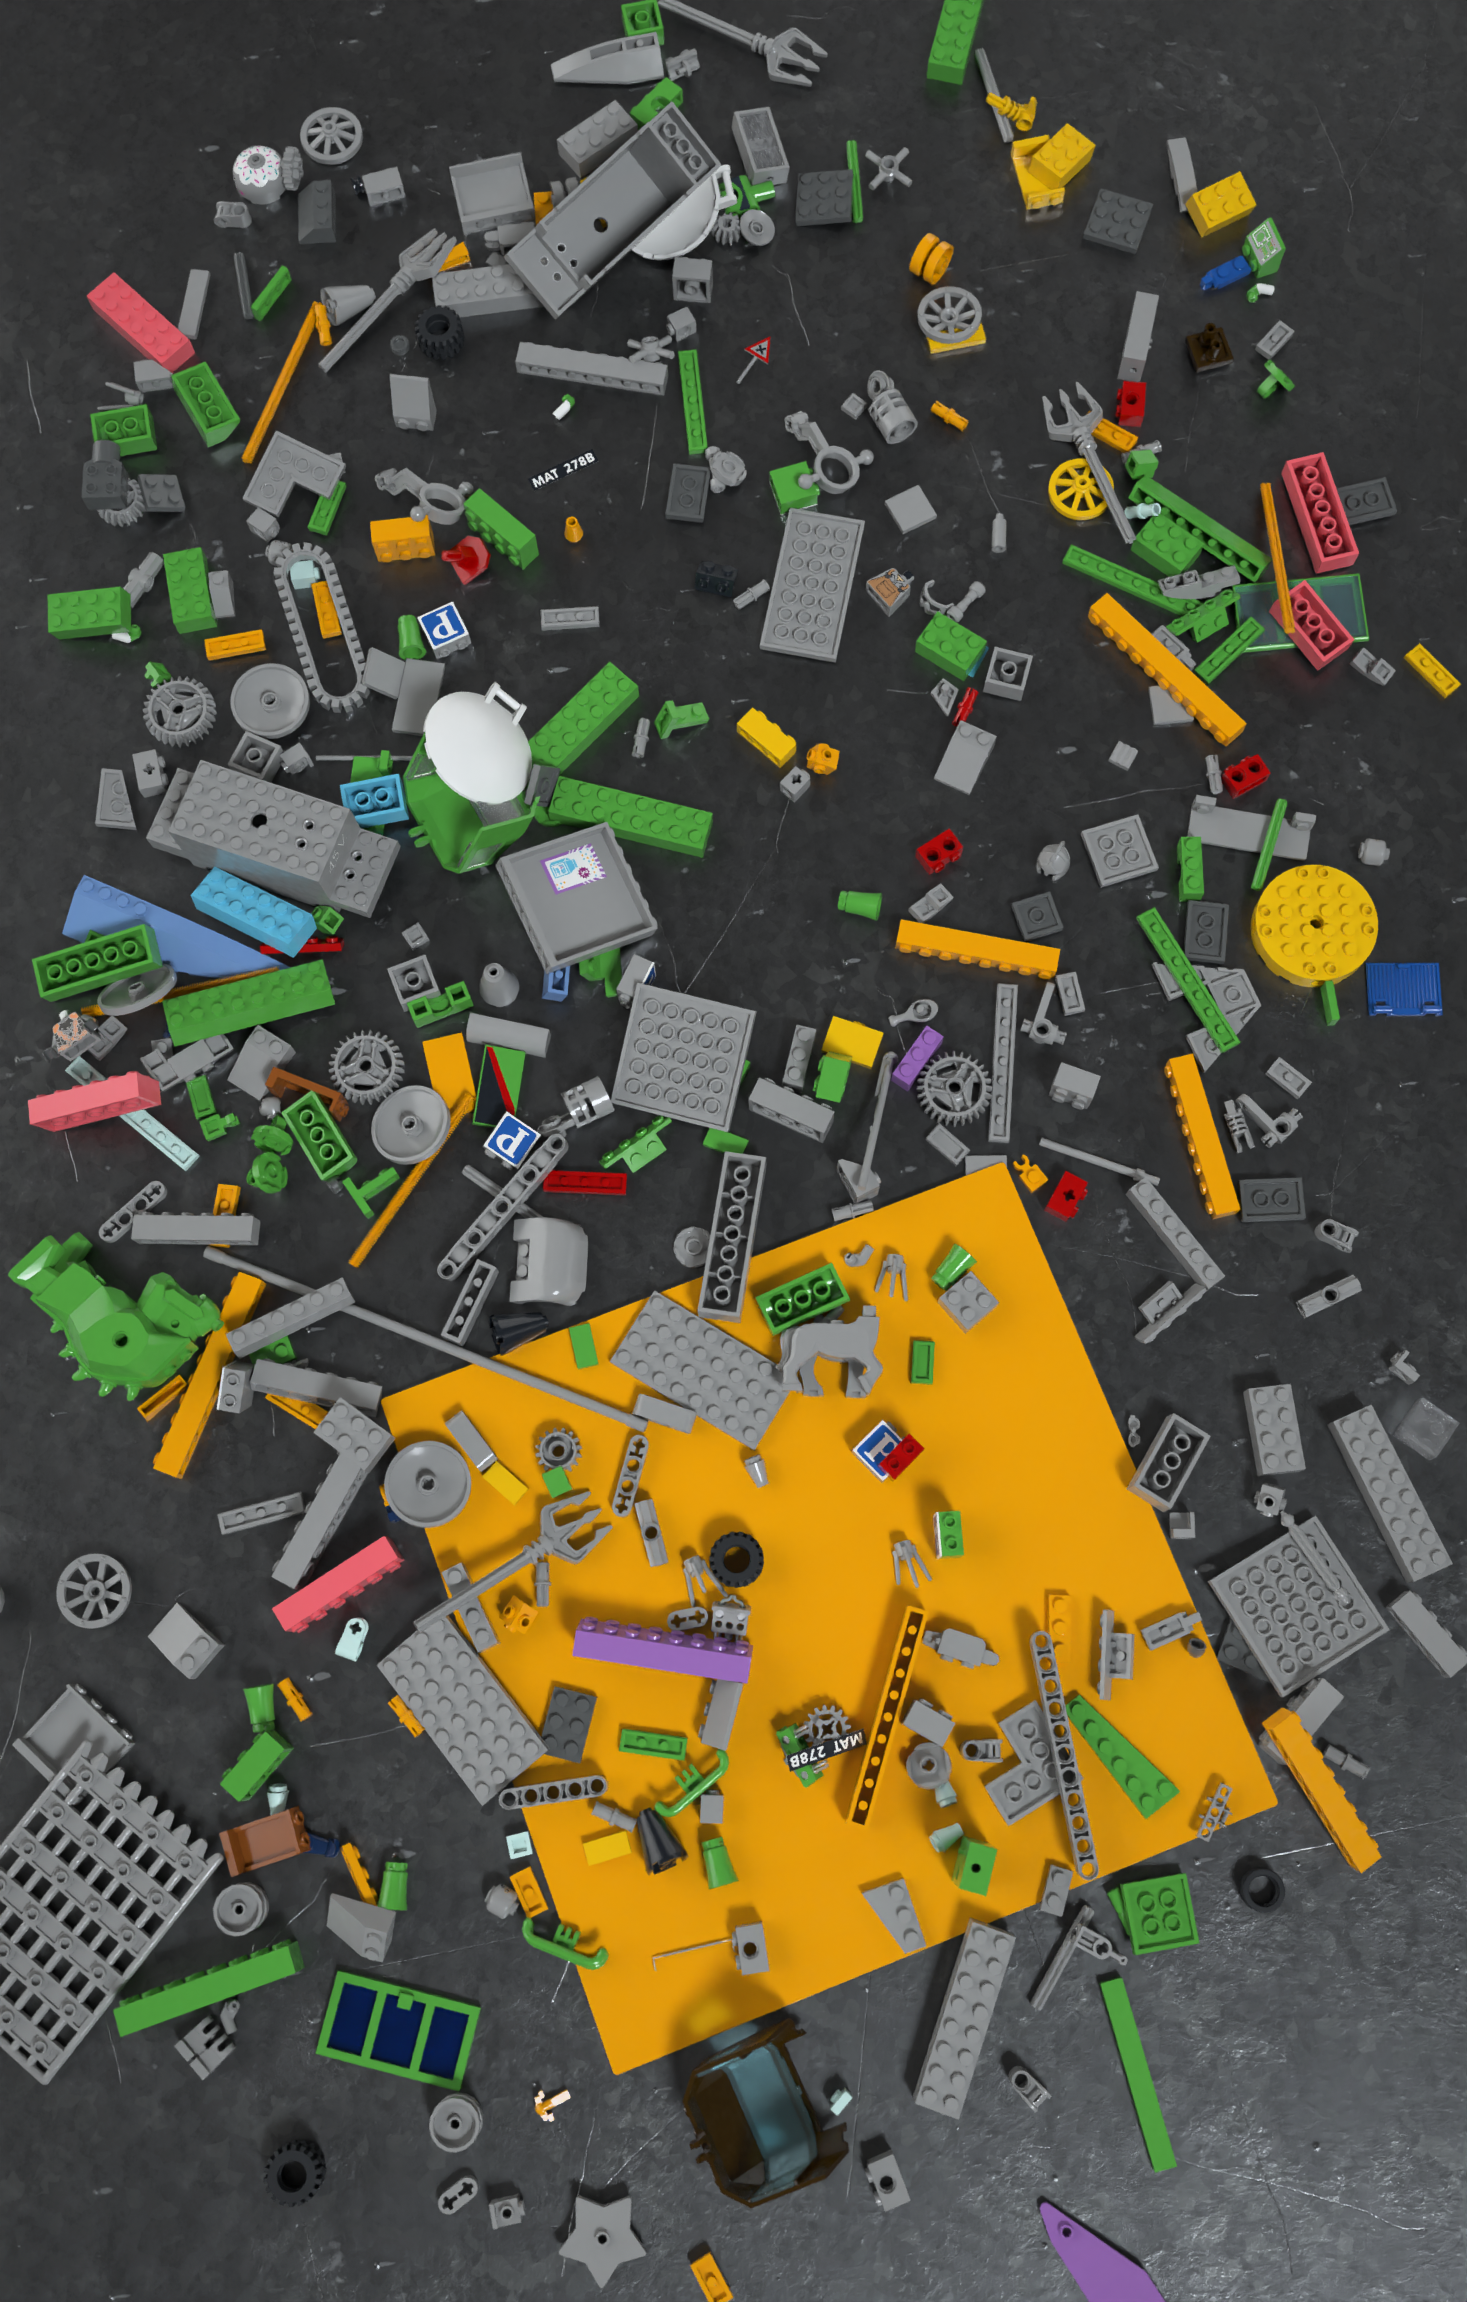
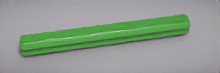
[846,140,863,223]
[1251,798,1288,891]

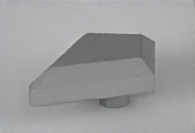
[931,678,958,716]

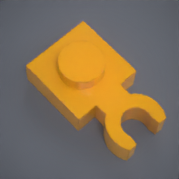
[1013,1155,1048,1193]

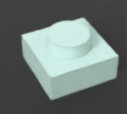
[506,1831,533,1859]
[830,2087,852,2116]

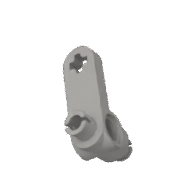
[1020,981,1067,1045]
[1236,1094,1303,1148]

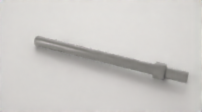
[1039,1138,1160,1186]

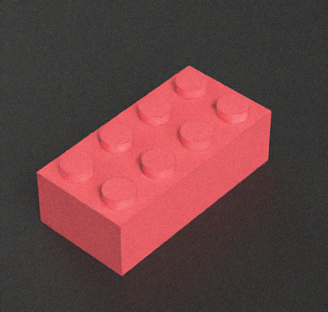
[1269,580,1354,671]

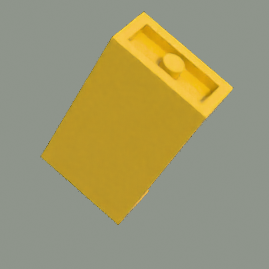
[1011,135,1065,210]

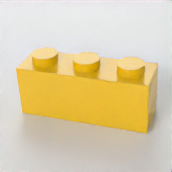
[737,707,796,768]

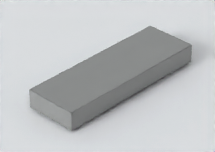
[541,606,600,631]

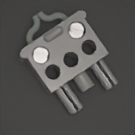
[711,1594,751,1643]

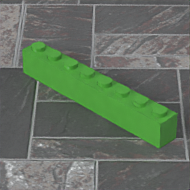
[1128,475,1272,582]

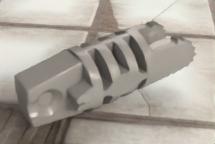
[1224,1100,1255,1153]

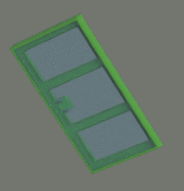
[1231,574,1369,653]

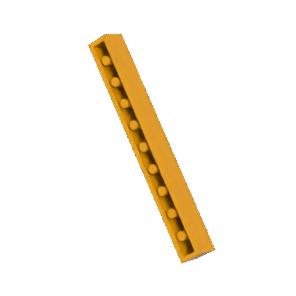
[1088,593,1247,747]
[153,1272,266,1479]
[845,1605,929,1831]

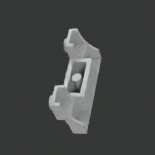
[140,1034,234,1093]

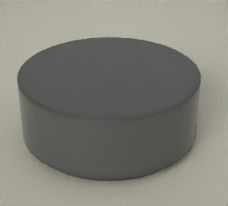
[390,335,410,355]

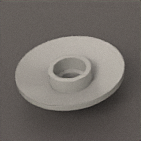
[739,209,775,246]

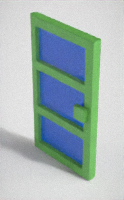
[316,1970,481,2092]

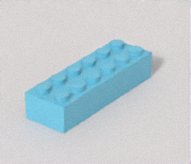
[191,866,317,958]

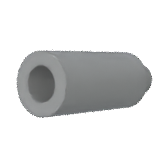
[992,513,1007,553]

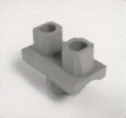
[665,49,700,81]

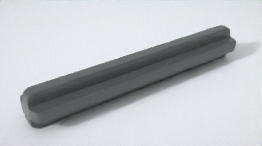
[234,252,254,320]

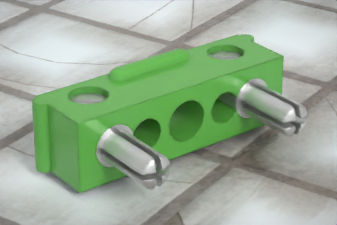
[776,1723,829,1788]

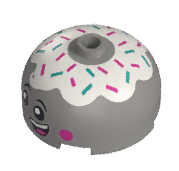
[233,146,287,205]

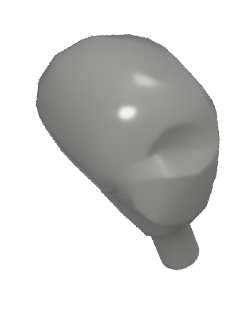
[259,1097,281,1120]

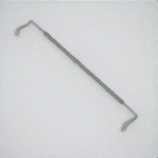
[653,1939,735,1971]

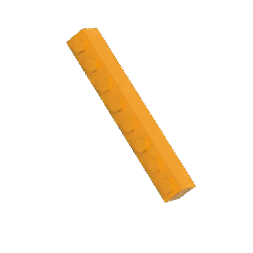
[895,919,1060,979]
[1164,1054,1241,1220]
[1262,1707,1381,1873]

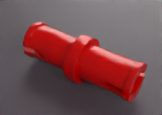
[952,687,979,727]

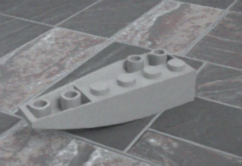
[551,32,664,84]

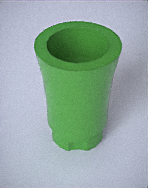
[398,615,426,660]
[838,891,882,921]
[931,1243,977,1291]
[243,1683,275,1733]
[702,1837,739,1889]
[377,1862,408,1910]

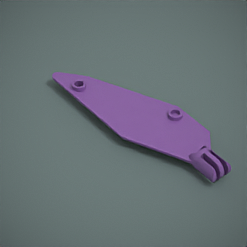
[1040,2202,1165,2302]

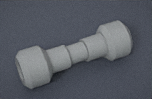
[705,446,725,493]
[947,581,986,623]

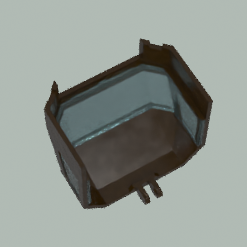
[682,2018,849,2208]

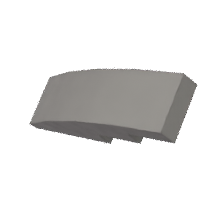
[1167,137,1198,213]

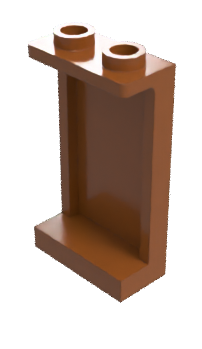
[265,1067,349,1121]
[219,1806,311,1877]

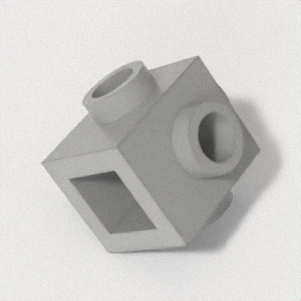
[1254,1482,1287,1517]

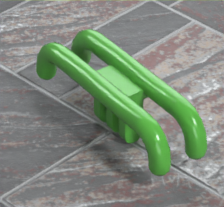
[654,1749,729,1817]
[522,1918,609,1970]

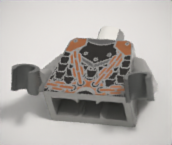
[42,1010,102,1063]

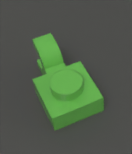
[199,1113,240,1141]

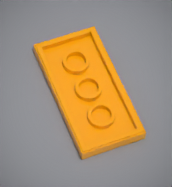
[422,1032,477,1115]

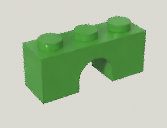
[630,77,683,131]
[1177,837,1204,902]
[407,981,474,1028]

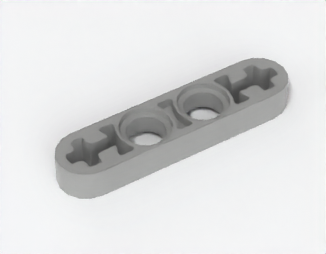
[99,1181,167,1243]
[612,1435,649,1517]

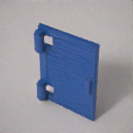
[1365,963,1443,1016]

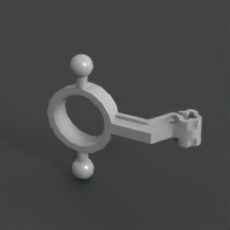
[784,411,874,494]
[375,468,473,525]

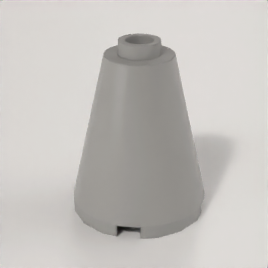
[321,285,375,326]
[479,963,520,1007]

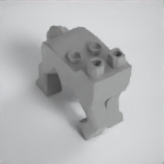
[775,1305,883,1398]

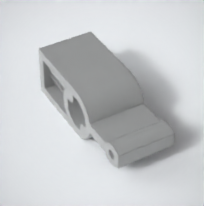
[1065,1920,1128,1965]

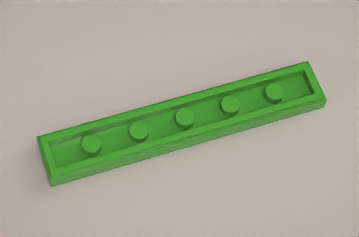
[678,349,708,455]

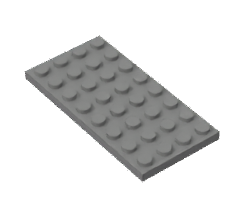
[760,508,865,663]
[610,1290,798,1451]
[377,1616,550,1806]

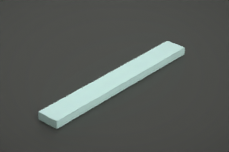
[65,1056,199,1171]

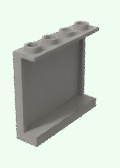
[449,152,535,235]
[12,1683,135,1805]

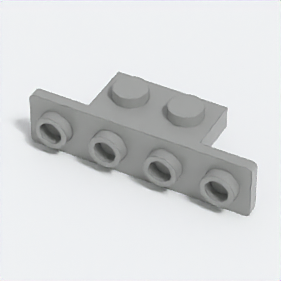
[1135,1281,1207,1344]
[1097,1609,1134,1700]

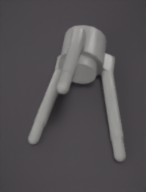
[97,382,144,410]
[875,1254,908,1301]
[892,1540,932,1588]
[683,1555,728,1607]

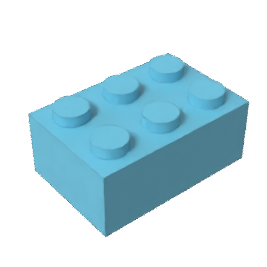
[340,774,409,829]

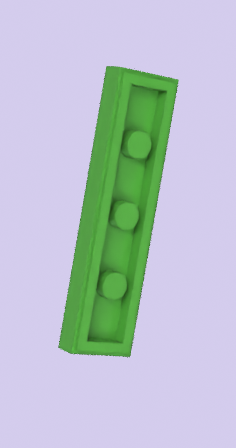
[1194,616,1265,685]

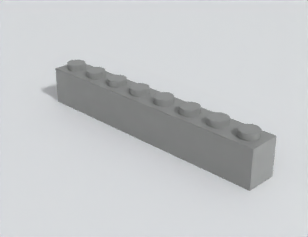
[515,342,668,396]

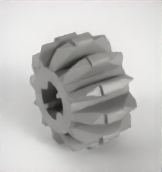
[712,212,742,246]

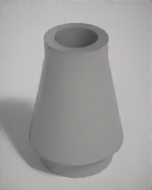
[744,1454,769,1488]

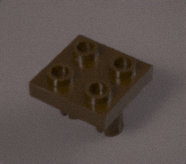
[1185,323,1234,372]

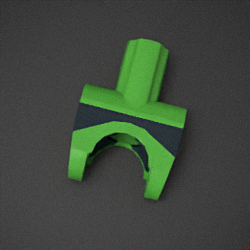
[719,175,775,220]

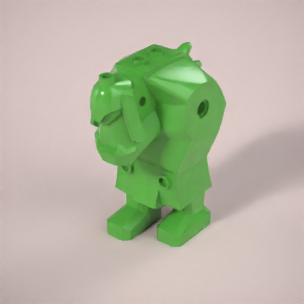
[8,1232,224,1401]

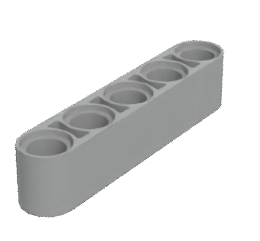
[499,1775,608,1810]

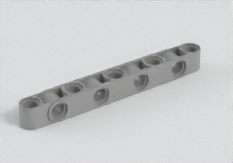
[437,1134,569,1281]

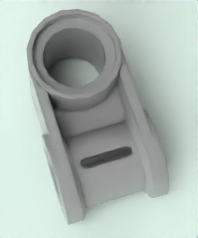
[214,201,252,228]
[1315,1219,1359,1253]
[960,1739,1003,1763]
[1008,2066,1051,2113]

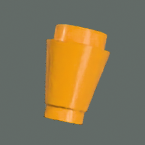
[564,517,583,542]

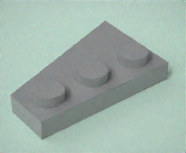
[862,1878,926,1954]

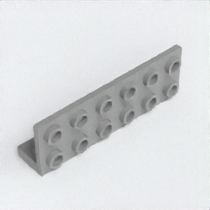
[1187,795,1316,861]

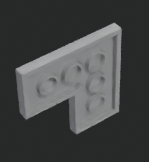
[242,431,346,517]
[984,1700,1083,1826]

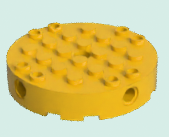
[1251,865,1378,987]

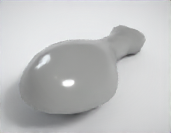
[888,999,938,1026]

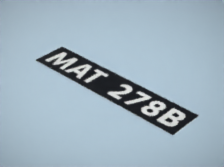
[528,449,598,491]
[787,1728,867,1772]

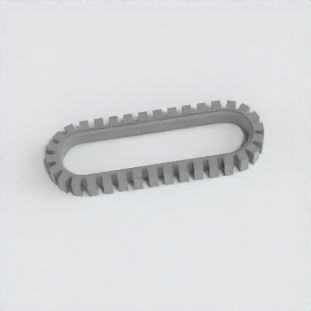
[274,542,370,713]

